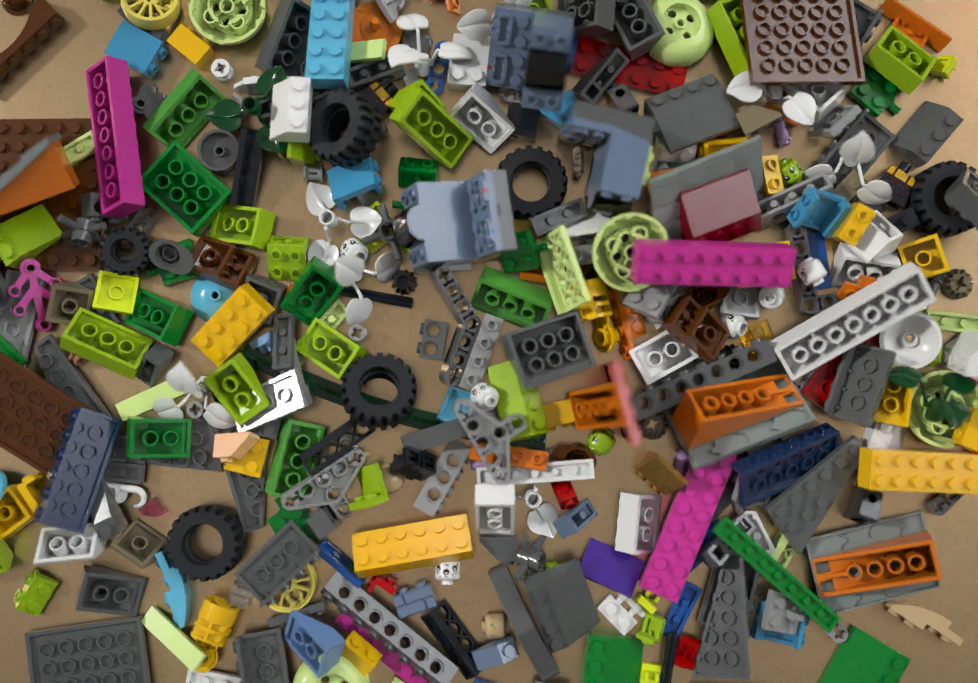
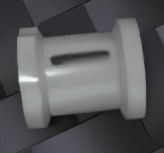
[303,165,325,182]
[348,324,368,342]
[186,401,207,418]

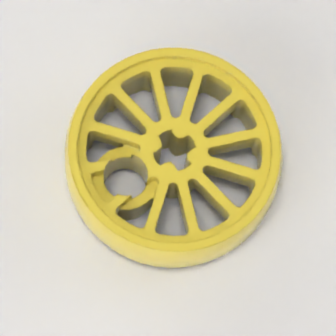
[120,0,181,31]
[269,563,318,613]

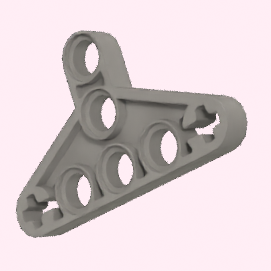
[454,399,527,484]
[280,447,366,519]

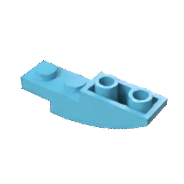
[154,548,192,629]

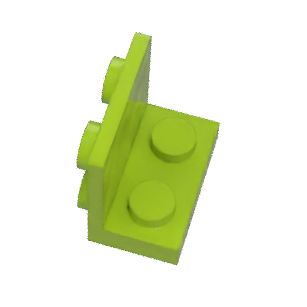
[266,235,310,281]
[348,463,389,511]

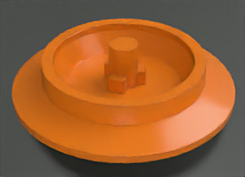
[352,1,403,53]

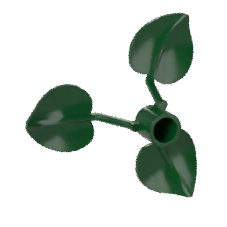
[206,65,288,153]
[888,366,978,429]

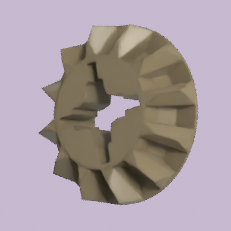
[572,147,584,178]
[942,269,974,299]
[637,411,668,440]

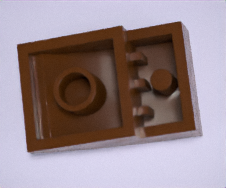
[191,235,258,291]
[661,294,730,362]

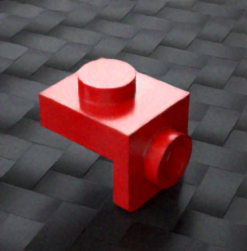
[550,480,579,510]
[367,575,399,596]
[674,635,700,670]

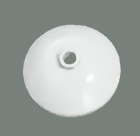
[879,311,942,369]

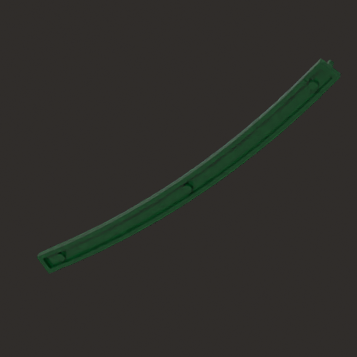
[240,343,547,450]

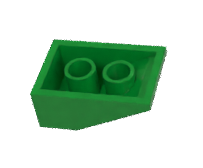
[279,255,345,326]
[123,288,193,347]
[126,416,192,458]

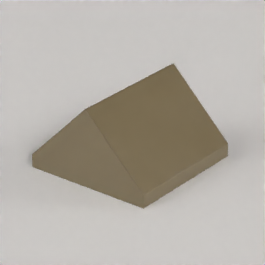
[45,281,94,325]
[110,519,168,569]

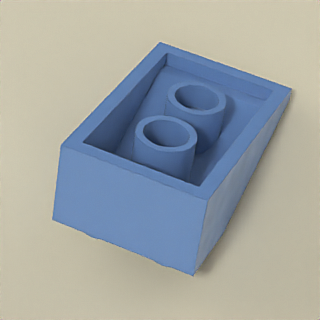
[283,610,346,678]

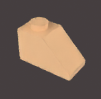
[213,432,259,464]

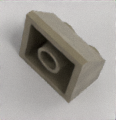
[735,104,784,139]

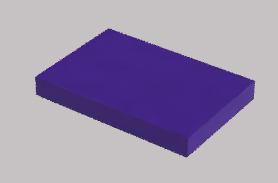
[580,538,644,598]

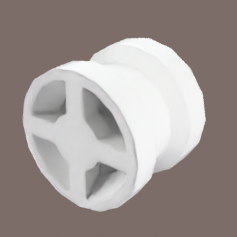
[211,59,234,82]

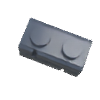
[393,580,438,619]

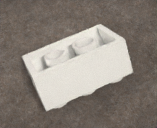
[269,77,313,143]
[550,208,610,242]
[830,242,901,287]
[941,329,978,378]
[856,422,907,470]
[615,492,662,555]
[33,523,107,565]

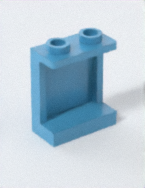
[104,20,168,79]
[327,157,383,210]
[787,186,853,239]
[750,597,810,650]

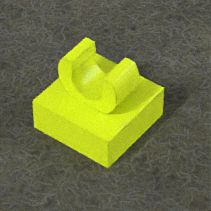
[929,55,957,79]
[635,590,660,614]
[639,662,662,683]

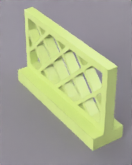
[535,225,591,315]

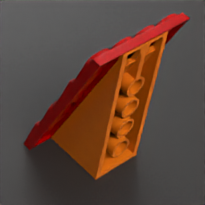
[567,360,642,447]

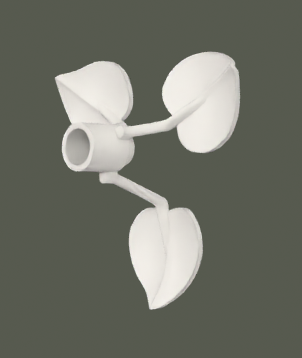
[457,0,532,41]
[388,13,472,77]
[726,71,816,126]
[802,131,892,205]
[306,182,382,267]
[333,252,402,326]
[153,361,236,429]
[515,449,558,538]

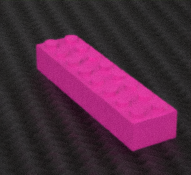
[86,55,145,218]
[630,239,797,288]
[639,455,737,603]

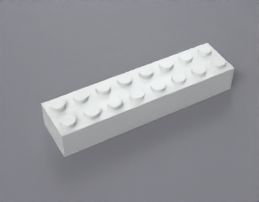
[769,262,937,381]

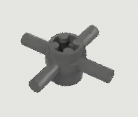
[362,204,409,261]
[57,214,107,247]
[513,535,546,583]

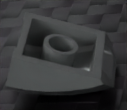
[244,273,287,328]

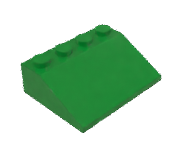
[141,140,232,238]
[819,624,911,683]
[580,630,644,683]

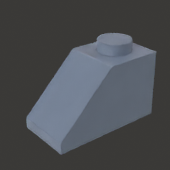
[552,498,598,539]
[471,636,520,671]

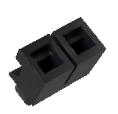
[390,445,436,481]

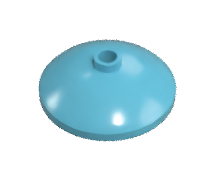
[190,276,235,322]

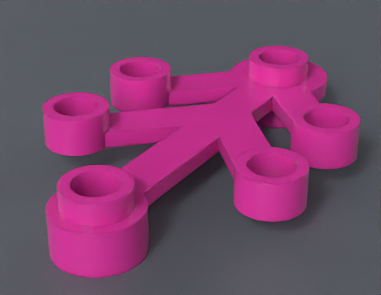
[8,258,62,332]

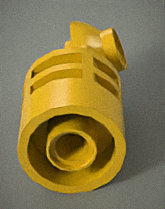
[571,277,620,353]
[190,595,240,673]

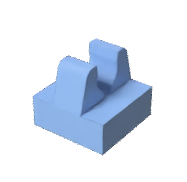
[249,330,273,354]

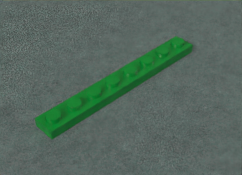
[712,516,841,633]

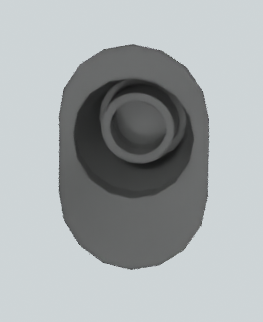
[149,240,194,275]

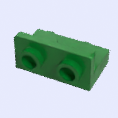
[398,157,438,187]

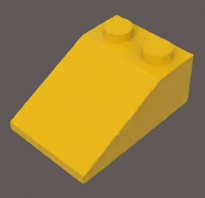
[874,366,913,428]

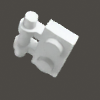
[596,593,647,636]

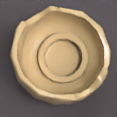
[381,464,404,493]

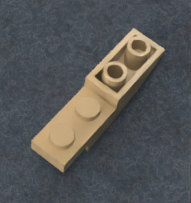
[883,600,964,646]

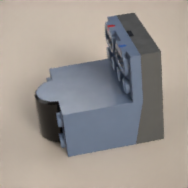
[486,2,574,112]
[559,101,656,217]
[392,169,517,268]

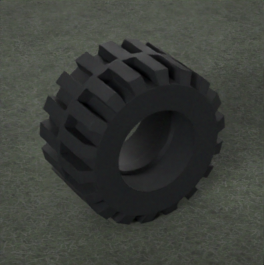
[99,227,152,276]

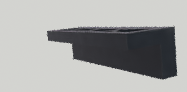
[230,127,264,207]
[298,419,375,476]
[420,599,482,680]

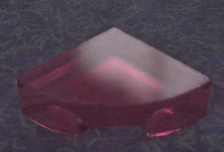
[138,497,167,517]

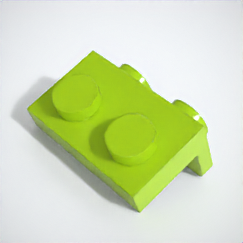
[14,568,58,617]

